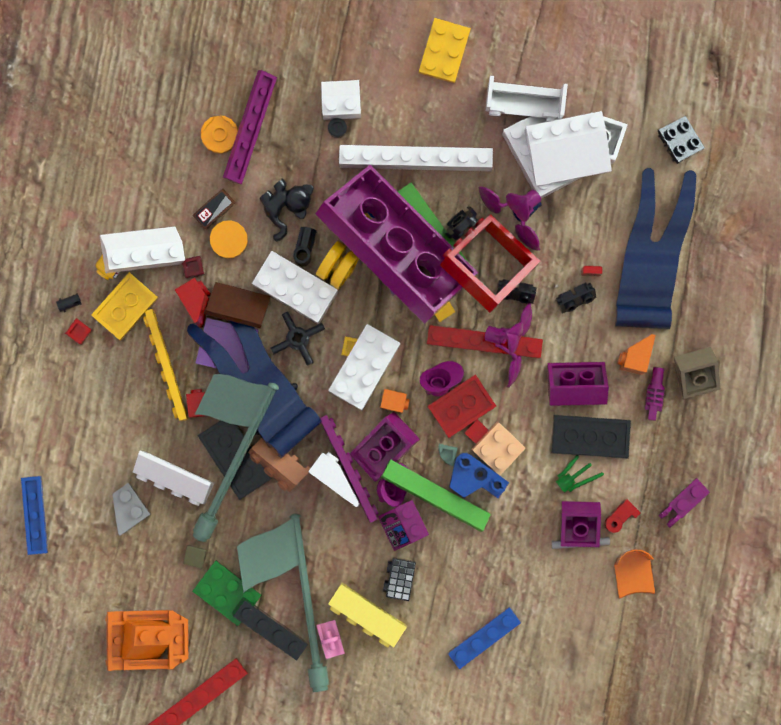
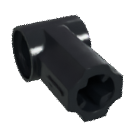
[293,227,317,267]

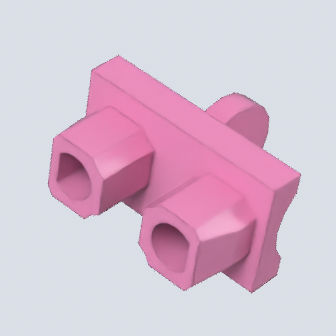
[316,620,345,659]

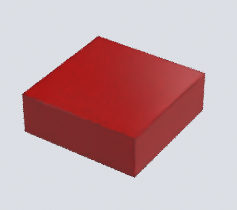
[581,266,602,276]
[65,318,92,345]
[464,419,489,444]

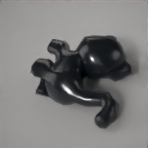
[259,178,314,241]

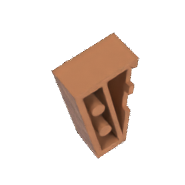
[248,438,311,492]

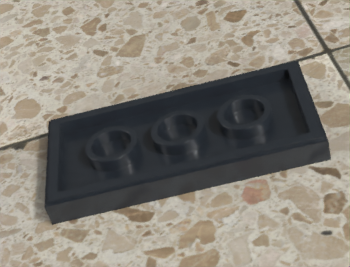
[551,415,631,459]
[198,421,272,500]

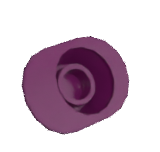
[420,361,464,397]
[376,463,408,507]

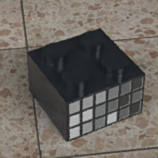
[383,557,416,601]

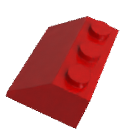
[175,278,210,328]

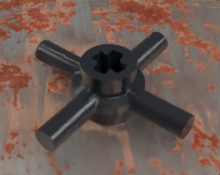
[270,311,325,366]

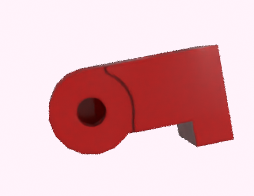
[604,499,641,533]

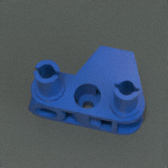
[449,453,509,499]

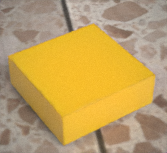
[341,336,358,357]

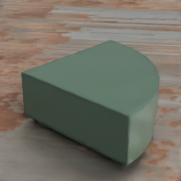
[438,444,458,467]

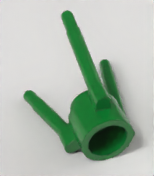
[556,455,604,493]

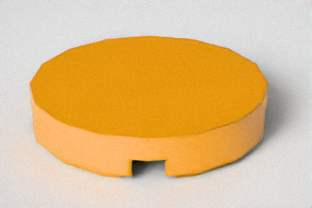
[201,115,238,154]
[210,220,248,258]

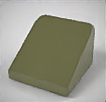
[183,545,207,569]

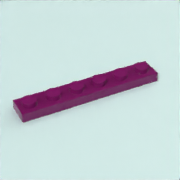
[223,70,277,184]
[320,415,379,523]

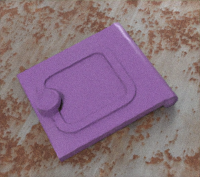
[195,318,258,373]

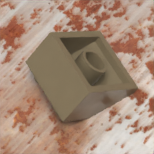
[674,347,721,399]

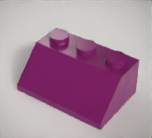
[547,362,609,406]

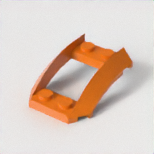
[105,610,188,671]

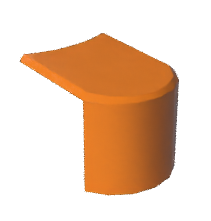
[614,549,655,599]

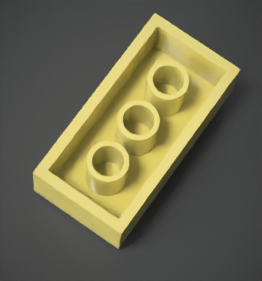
[328,583,407,648]

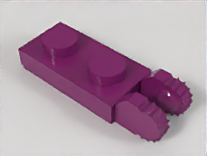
[658,478,710,528]

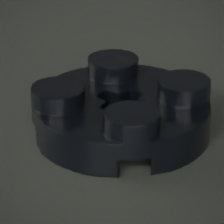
[443,206,478,241]

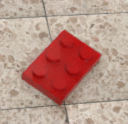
[427,374,497,438]

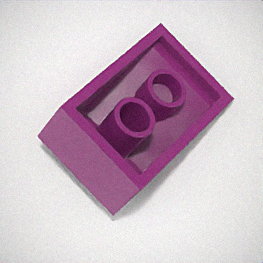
[350,412,420,482]

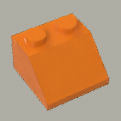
[617,334,656,375]
[122,620,171,660]

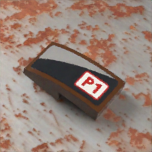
[193,189,236,229]

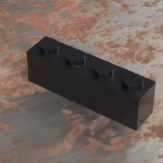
[232,597,308,661]

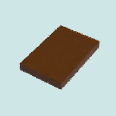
[205,282,271,329]

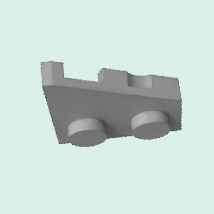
[112,483,151,536]

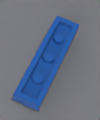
[21,476,48,555]
[448,607,521,669]

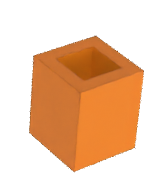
[380,389,410,414]

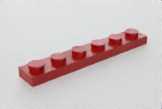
[427,325,543,359]
[148,658,248,725]

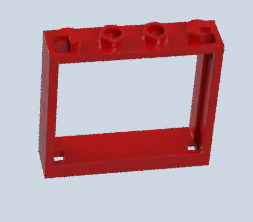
[440,214,540,313]

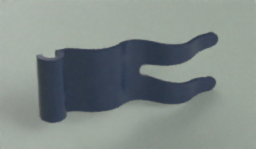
[615,168,696,329]
[187,320,322,458]

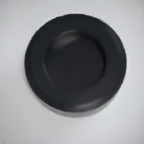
[328,118,347,138]

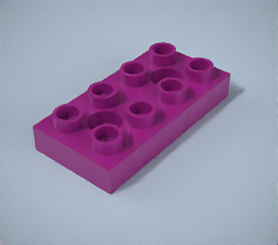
[315,165,478,324]

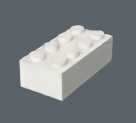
[252,251,338,324]
[328,324,400,411]

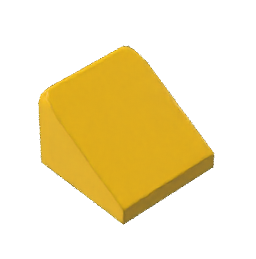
[435,302,455,323]

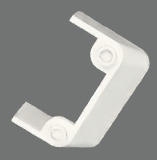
[486,76,568,122]

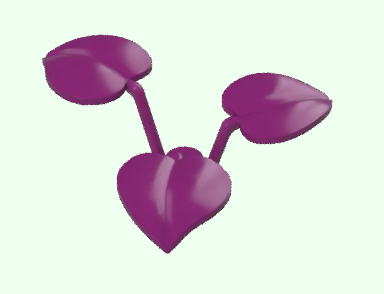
[478,186,541,251]
[485,303,532,388]

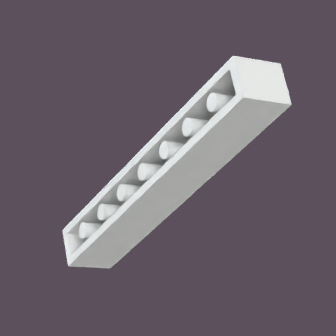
[339,145,493,171]

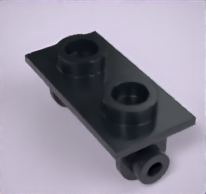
[496,279,537,304]
[556,282,597,314]

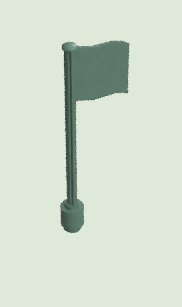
[193,374,279,542]
[237,514,329,692]

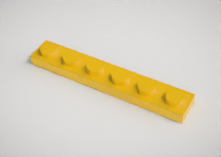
[143,309,189,422]

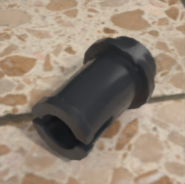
[56,293,82,313]

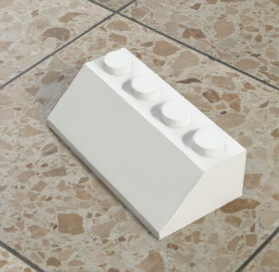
[100,227,185,273]
[133,451,214,506]

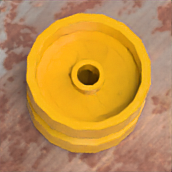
[316,240,359,290]

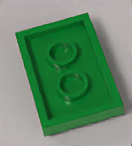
[192,560,262,626]

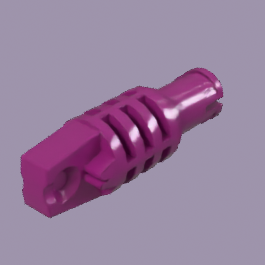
[645,367,665,421]

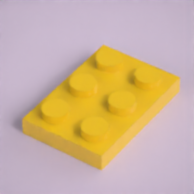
[419,18,471,84]
[91,272,158,341]

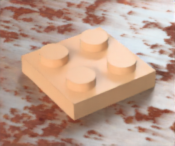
[471,422,525,476]

